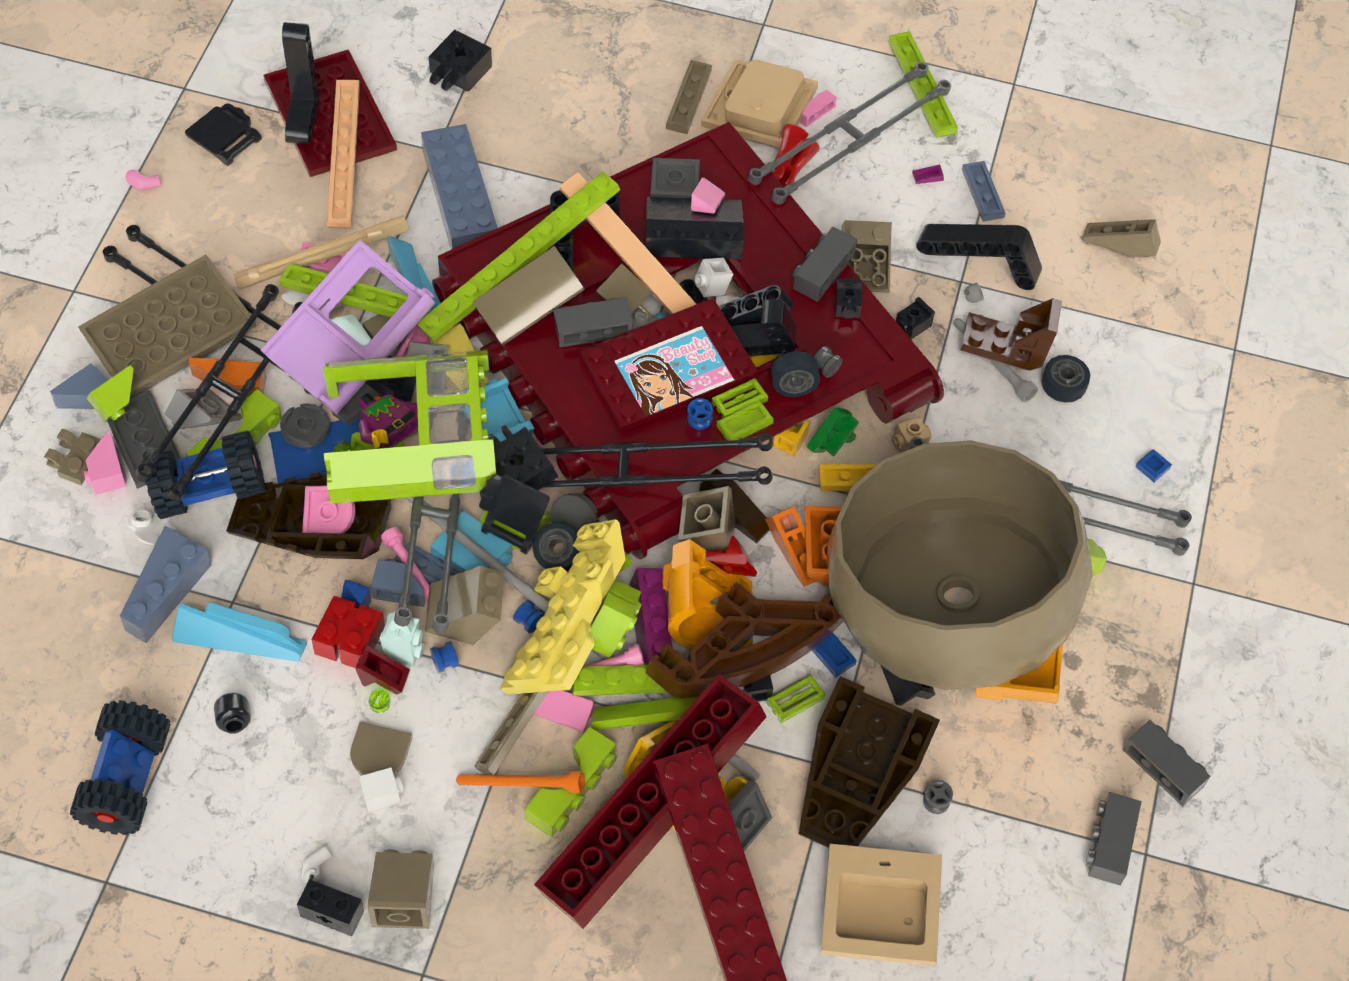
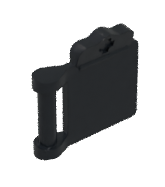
[185,103,262,166]
[479,474,550,555]

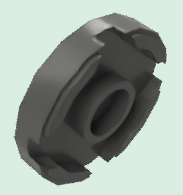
[280,403,331,449]
[551,493,599,532]

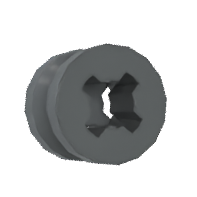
[814,346,843,378]
[923,780,953,814]

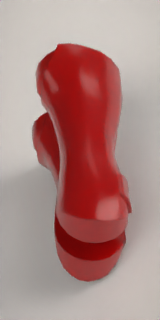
[772,124,820,187]

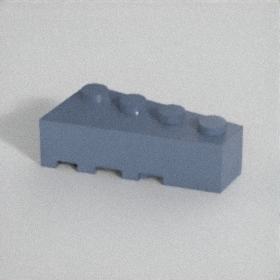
[120,526,211,643]

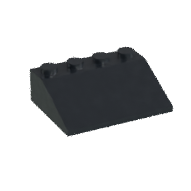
[646,197,744,260]

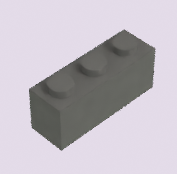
[792,227,858,302]
[553,297,633,348]
[1123,720,1211,807]
[1086,792,1142,886]

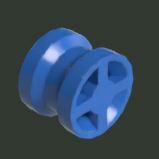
[687,398,713,430]
[513,600,545,634]
[430,641,459,673]

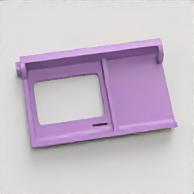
[261,240,435,415]

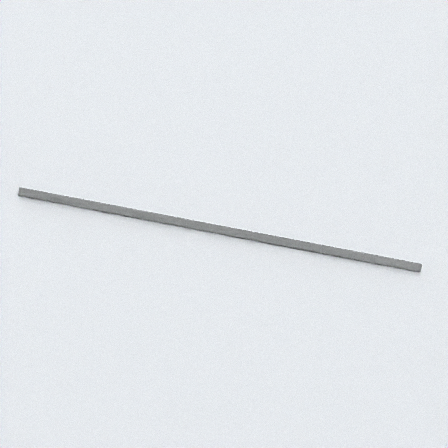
[406,497,760,782]

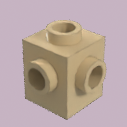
[893,417,931,453]

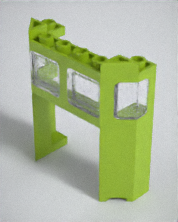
[322,350,496,504]

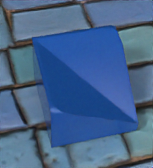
[341,580,371,609]

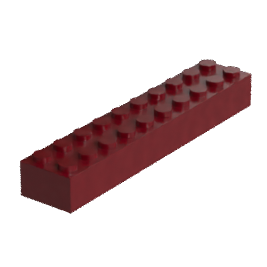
[534,674,767,929]

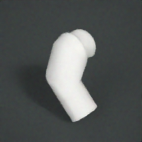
[301,846,332,884]

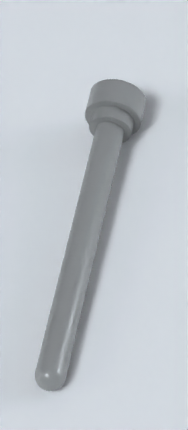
[953,318,1038,402]

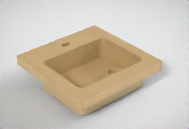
[701,60,818,148]
[821,844,942,966]

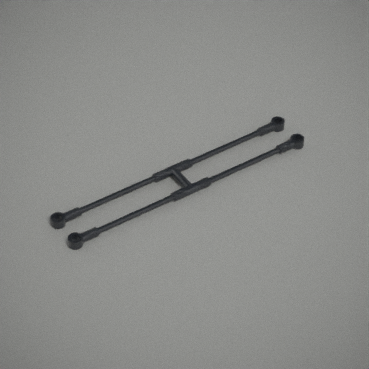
[103,225,310,394]
[135,284,303,501]
[479,433,773,493]

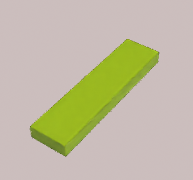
[591,697,698,730]

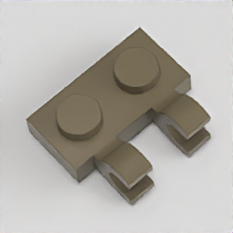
[44,429,101,486]

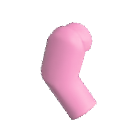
[125,170,161,190]

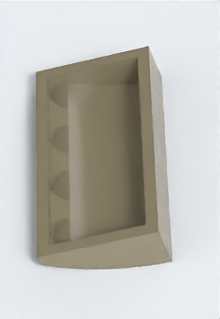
[473,246,585,346]

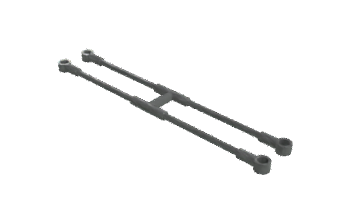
[748,62,951,204]
[394,406,469,633]
[908,437,1192,556]

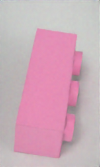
[800,90,837,127]

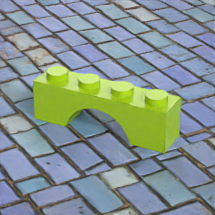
[185,389,282,457]
[525,726,617,838]

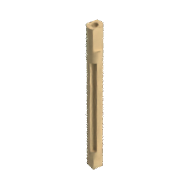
[234,215,410,289]

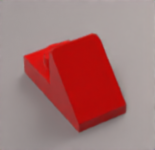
[706,535,757,577]

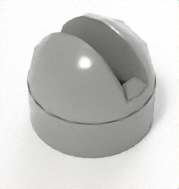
[964,282,984,303]

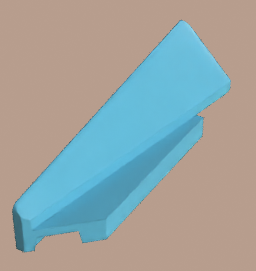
[387,236,440,317]
[172,602,307,662]

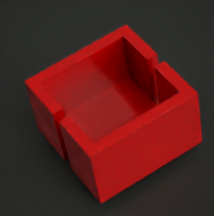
[311,596,385,668]

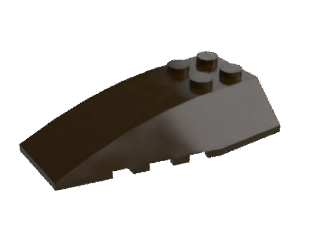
[226,472,391,559]
[798,676,940,848]

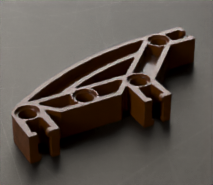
[646,582,844,699]

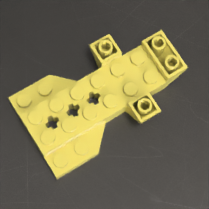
[500,519,626,695]

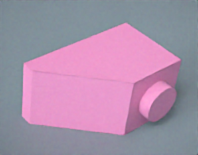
[83,432,126,494]

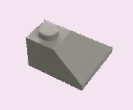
[164,389,242,429]

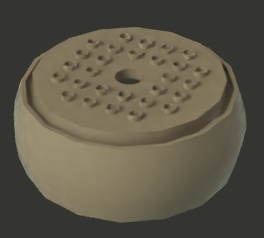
[827,440,1093,690]

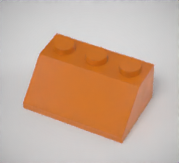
[804,506,842,589]

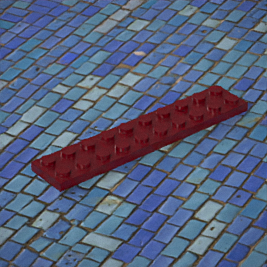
[653,744,787,981]

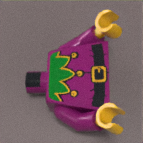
[358,393,436,449]

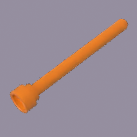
[456,771,585,794]

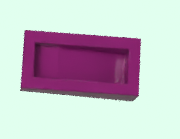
[912,164,944,184]

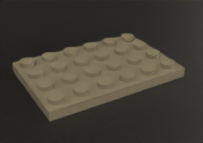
[78,255,257,397]

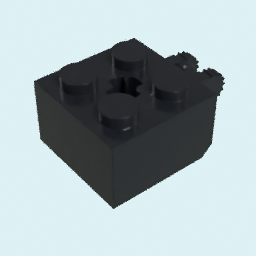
[429,29,492,91]
[488,424,559,490]

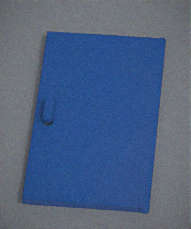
[268,418,360,484]

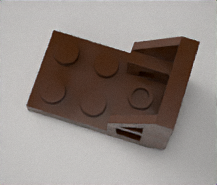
[960,298,1062,371]

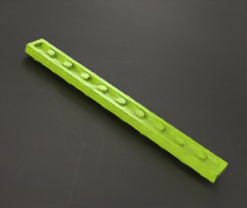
[417,171,620,343]

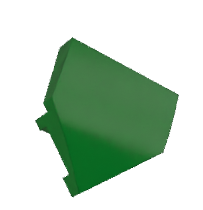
[806,407,859,457]

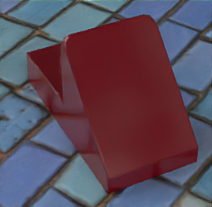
[355,645,410,695]

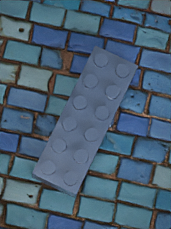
[421,124,497,249]

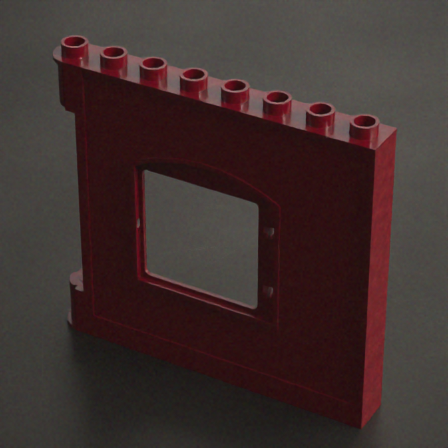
[432,122,944,559]

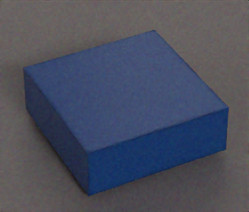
[1136,449,1172,483]

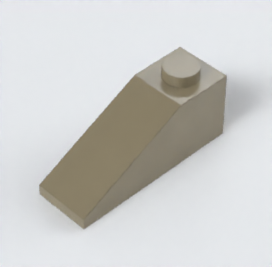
[1083,219,1161,257]

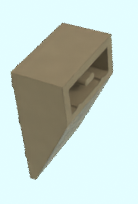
[842,220,892,293]

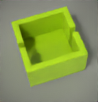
[589,579,642,658]

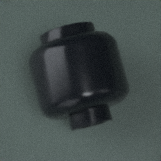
[214,693,251,734]

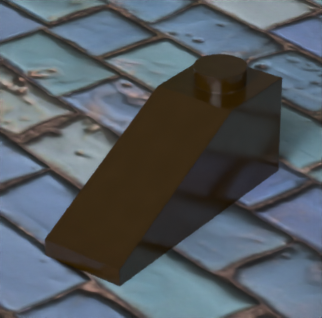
[699,468,770,544]

